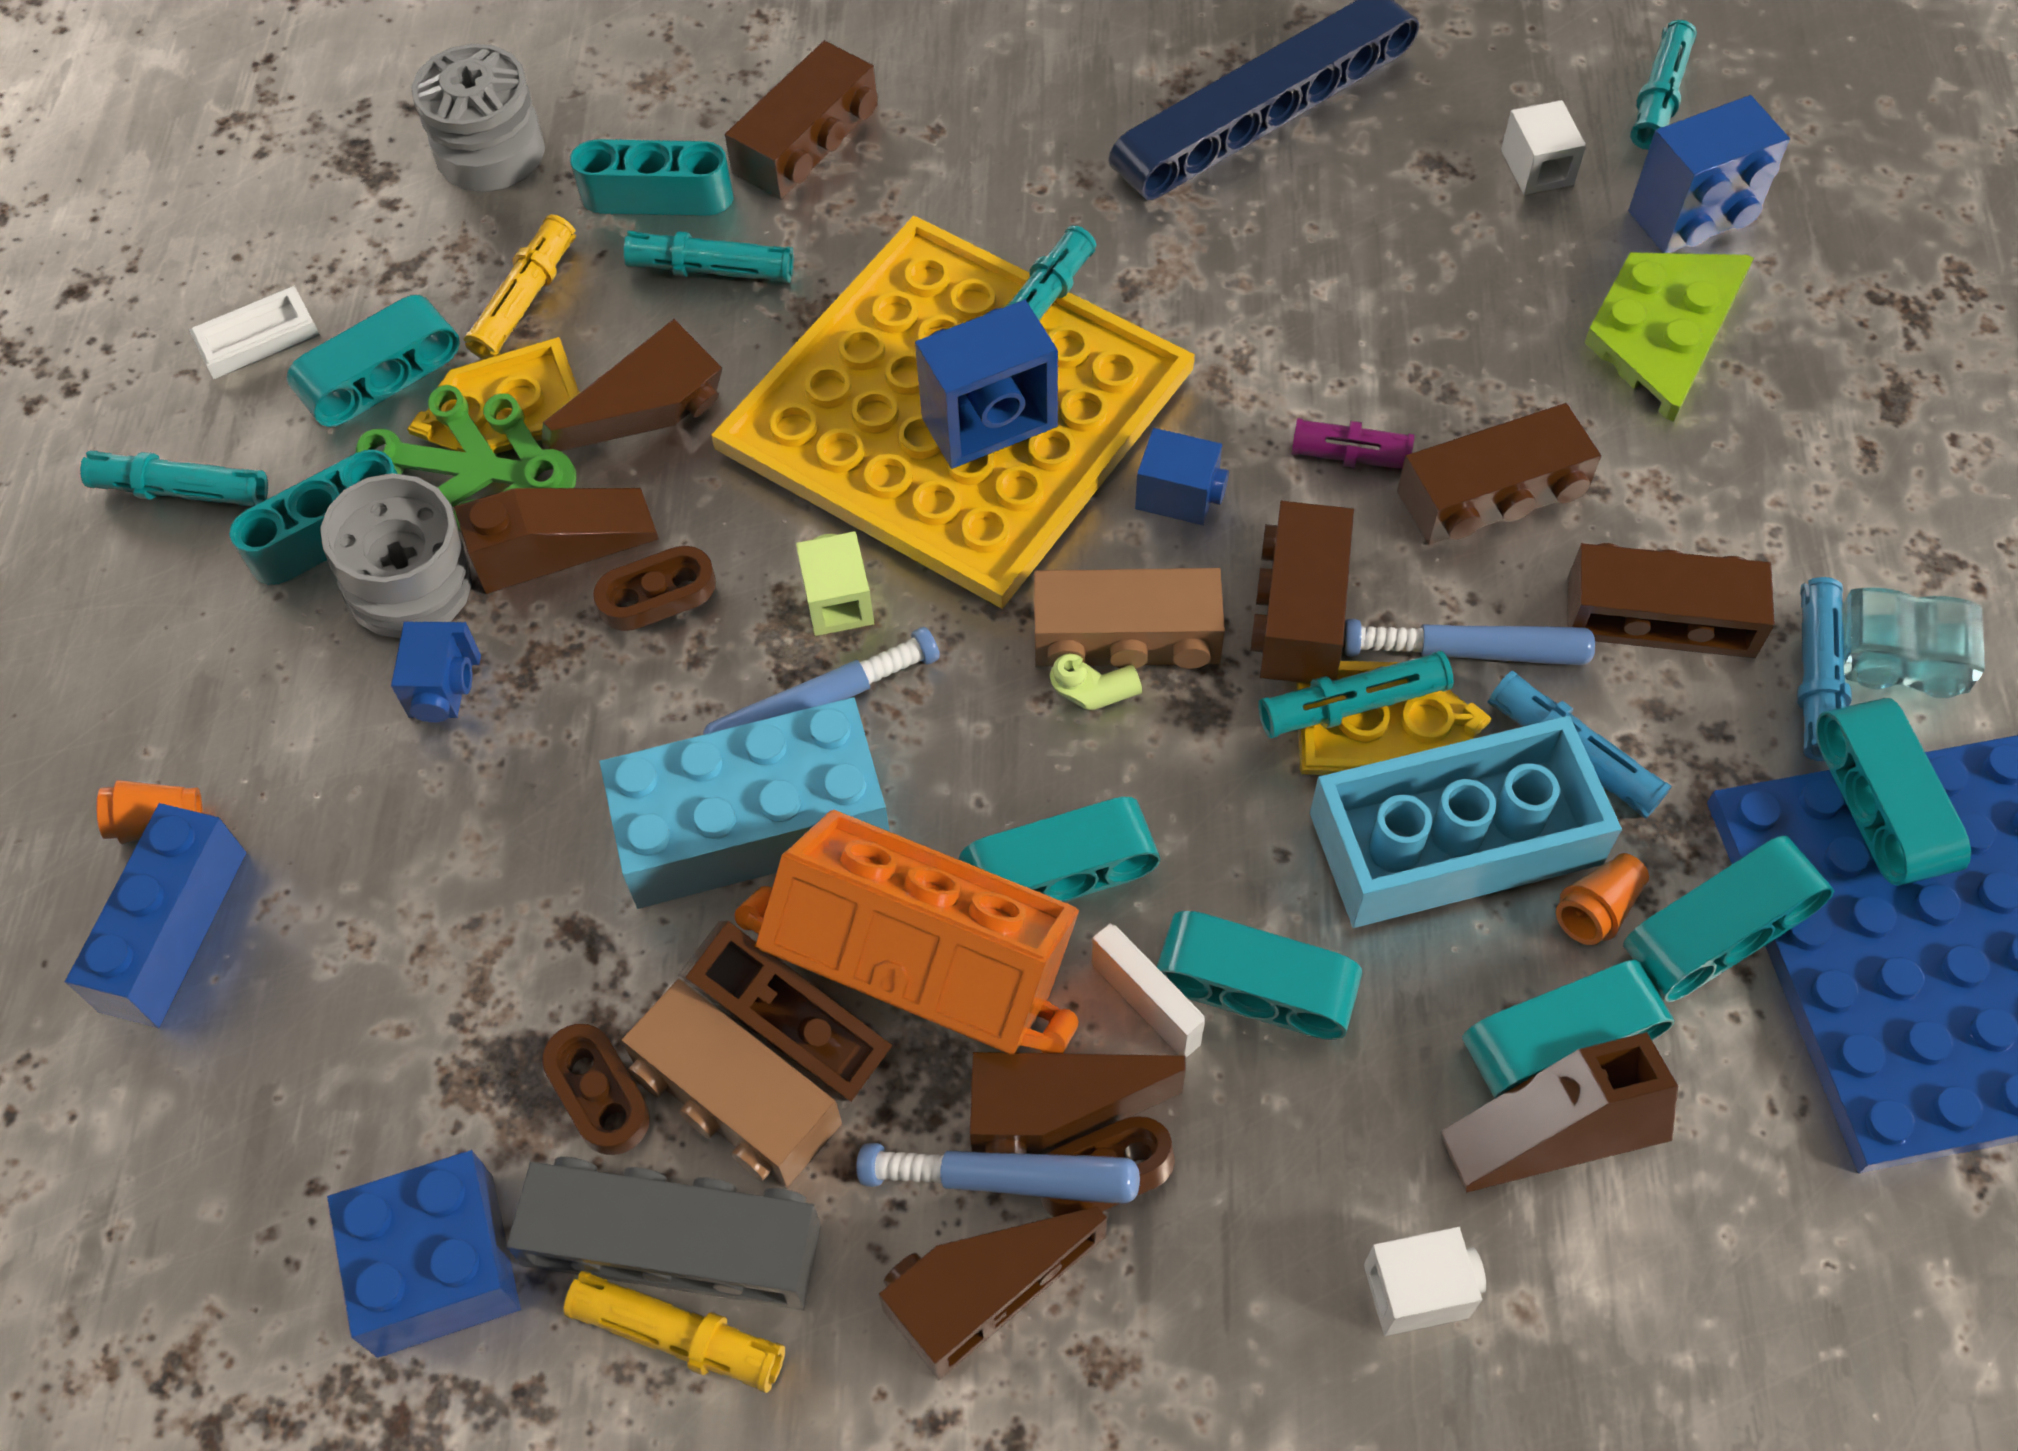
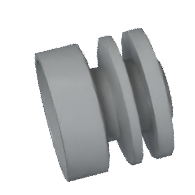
[411,44,545,192]
[320,473,472,638]

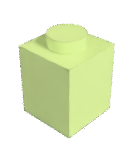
[796,531,874,636]

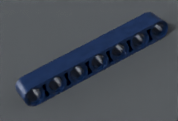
[1108,0,1419,200]

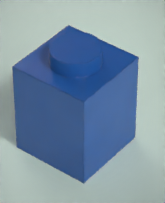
[1135,428,1229,526]

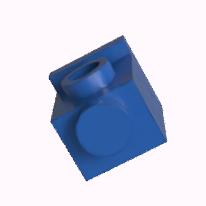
[391,622,481,723]

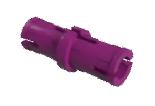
[1291,418,1415,469]

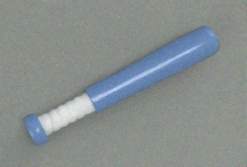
[1342,619,1595,665]
[703,627,940,735]
[856,1143,1140,1204]

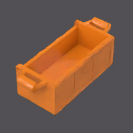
[734,809,1080,1055]

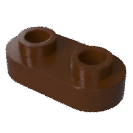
[593,546,716,631]
[542,1024,650,1155]
[1040,1116,1175,1217]

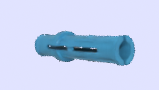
[1797,577,1852,762]
[1487,670,1672,819]

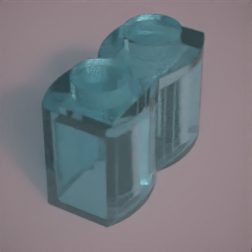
[1842,588,1985,698]

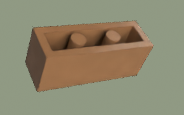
[1034,568,1225,669]
[622,978,842,1188]

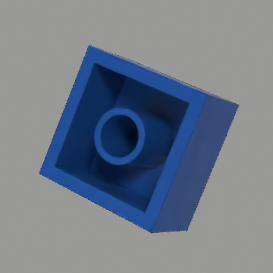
[1628,95,1790,253]
[915,299,1058,469]
[327,1150,521,1358]

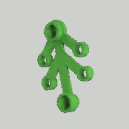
[355,385,577,534]

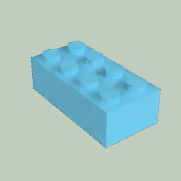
[599,697,890,909]
[1309,715,1622,928]

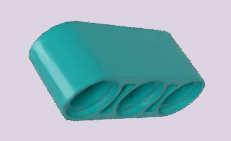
[570,139,734,216]
[286,295,460,427]
[229,450,398,585]
[1816,698,1971,886]
[959,797,1161,902]
[1623,836,1834,1002]
[1156,911,1363,1040]
[1462,960,1675,1099]

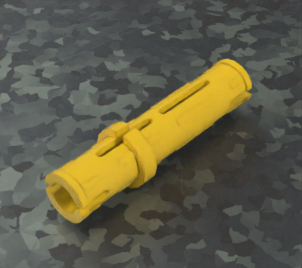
[463,214,577,359]
[564,1270,785,1393]

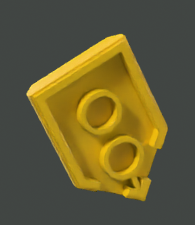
[407,337,580,454]
[1296,661,1492,775]

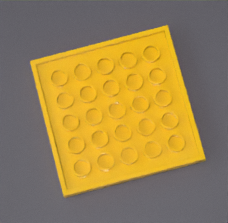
[711,215,1195,609]

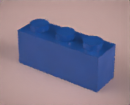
[65,803,247,1028]

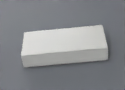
[189,286,319,379]
[1091,923,1205,1057]

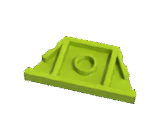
[1584,252,1754,422]

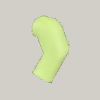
[1050,653,1142,711]

